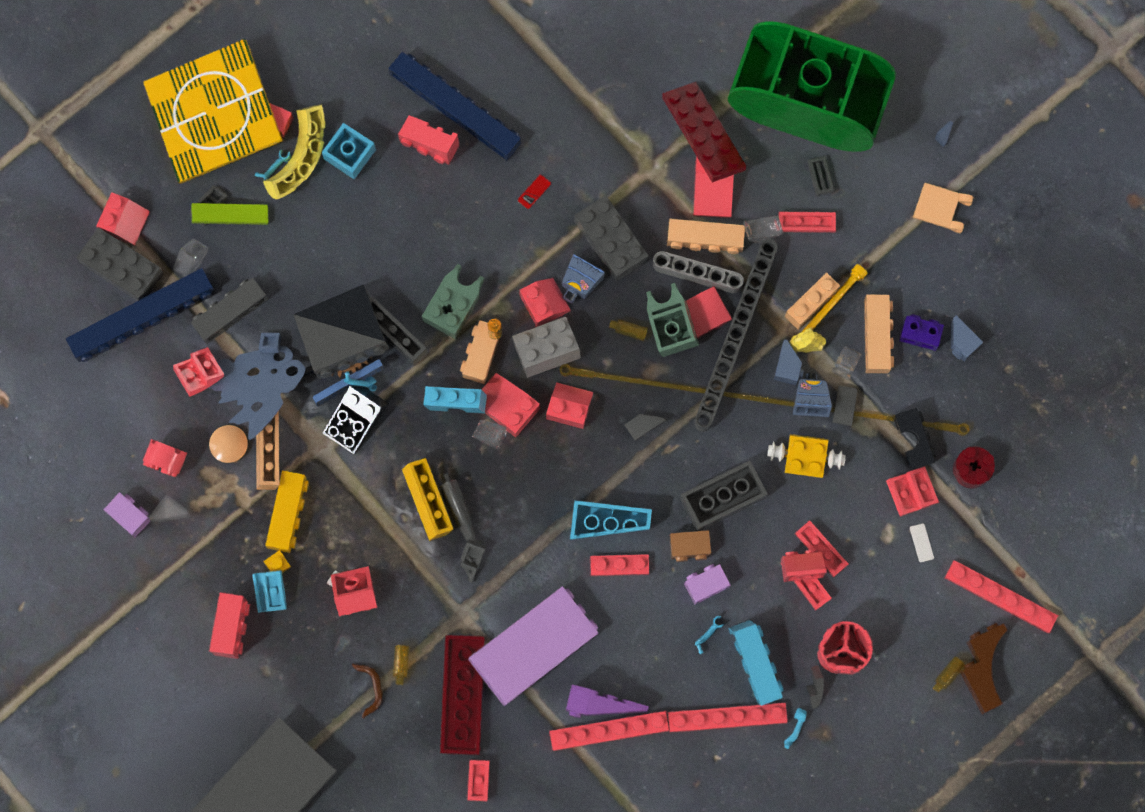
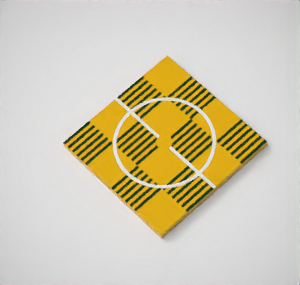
[144,39,283,184]

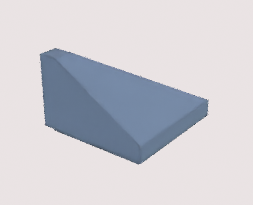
[935,121,953,147]

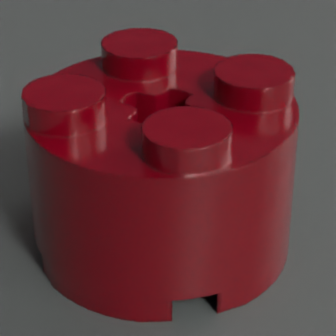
[953,447,995,489]

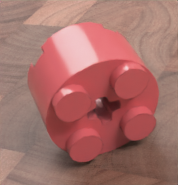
[143,439,187,477]

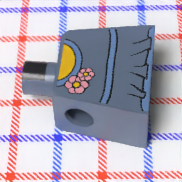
[562,254,605,303]
[793,372,832,417]

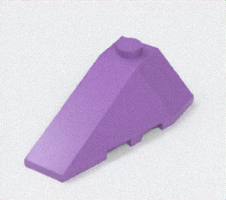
[566,685,649,718]

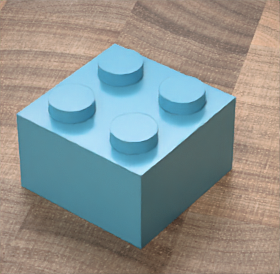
[322,123,376,179]

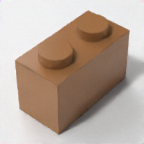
[669,530,711,562]

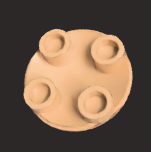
[209,425,248,463]

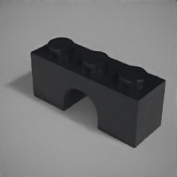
[893,408,936,471]

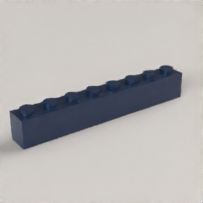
[388,51,521,161]
[65,268,215,362]

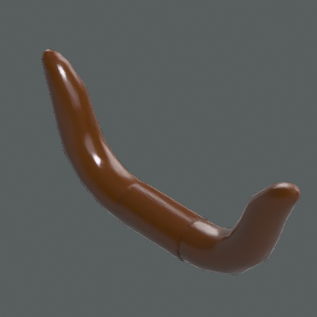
[352,664,383,718]

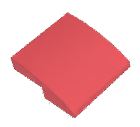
[686,287,733,338]
[173,347,224,397]
[886,467,939,516]

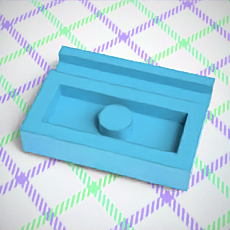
[252,570,287,613]

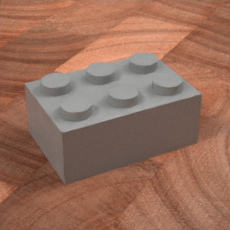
[512,317,581,378]

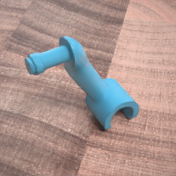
[344,371,377,391]
[695,616,724,654]
[784,708,807,749]

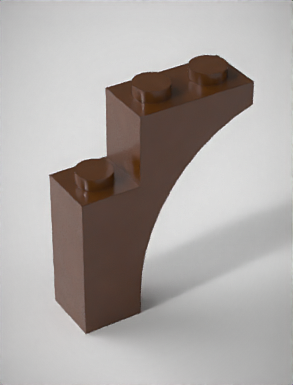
[960,623,1007,714]

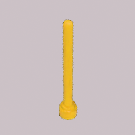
[801,264,868,333]

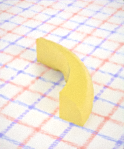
[263,105,325,199]

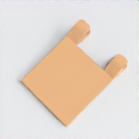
[913,183,973,233]

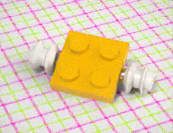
[767,434,846,478]

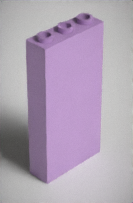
[468,586,598,706]

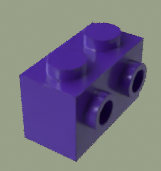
[899,315,944,351]

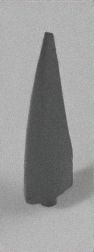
[440,473,477,543]

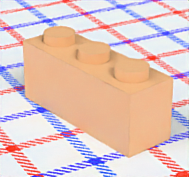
[785,273,840,330]
[460,320,502,384]

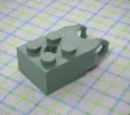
[422,264,484,340]
[646,283,699,357]

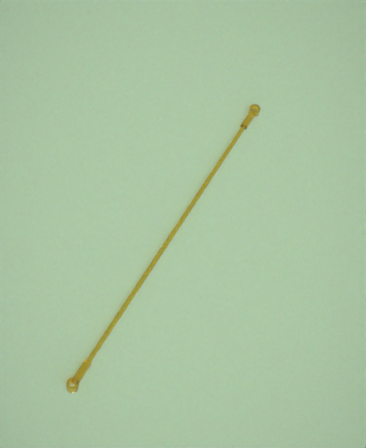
[560,364,970,436]

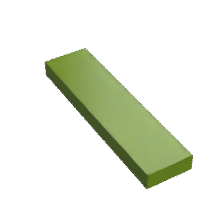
[191,203,268,225]

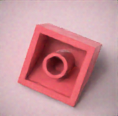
[96,192,150,246]
[519,278,571,327]
[546,382,593,429]
[781,550,826,582]
[331,566,377,616]

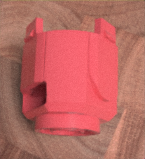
[817,621,873,675]

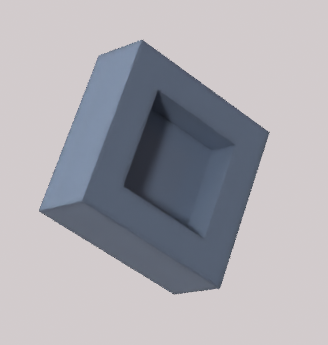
[258,333,281,353]

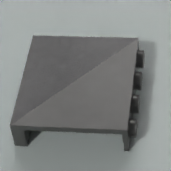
[293,285,390,379]

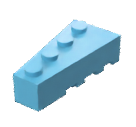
[570,501,652,540]
[728,620,784,706]

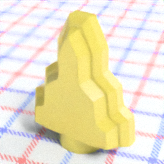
[789,328,826,353]

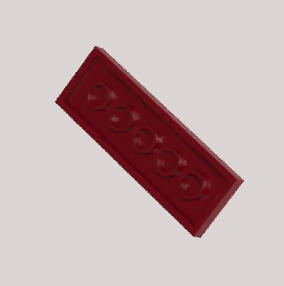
[662,82,747,182]
[440,635,485,755]

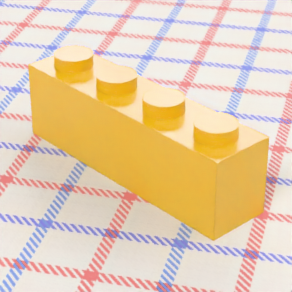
[402,458,454,541]
[265,470,309,553]

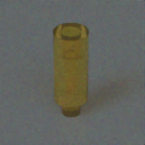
[487,319,502,340]
[609,319,648,341]
[393,645,409,685]
[933,656,965,693]

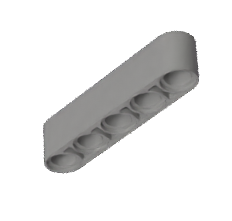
[653,251,744,293]

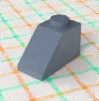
[951,315,983,361]
[774,340,804,385]

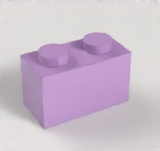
[103,492,151,538]
[684,564,730,605]

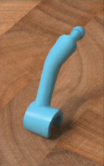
[255,150,291,180]

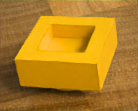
[264,550,291,573]

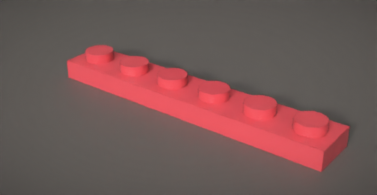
[944,560,1058,634]
[668,703,787,733]
[549,711,669,751]

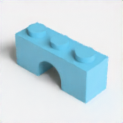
[423,386,487,414]

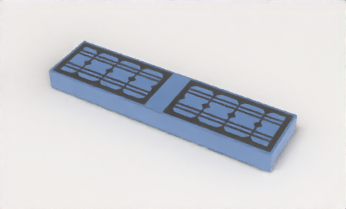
[312,359,384,407]

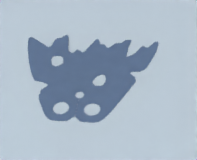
[208,346,305,440]

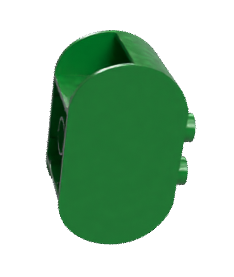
[728,21,896,152]

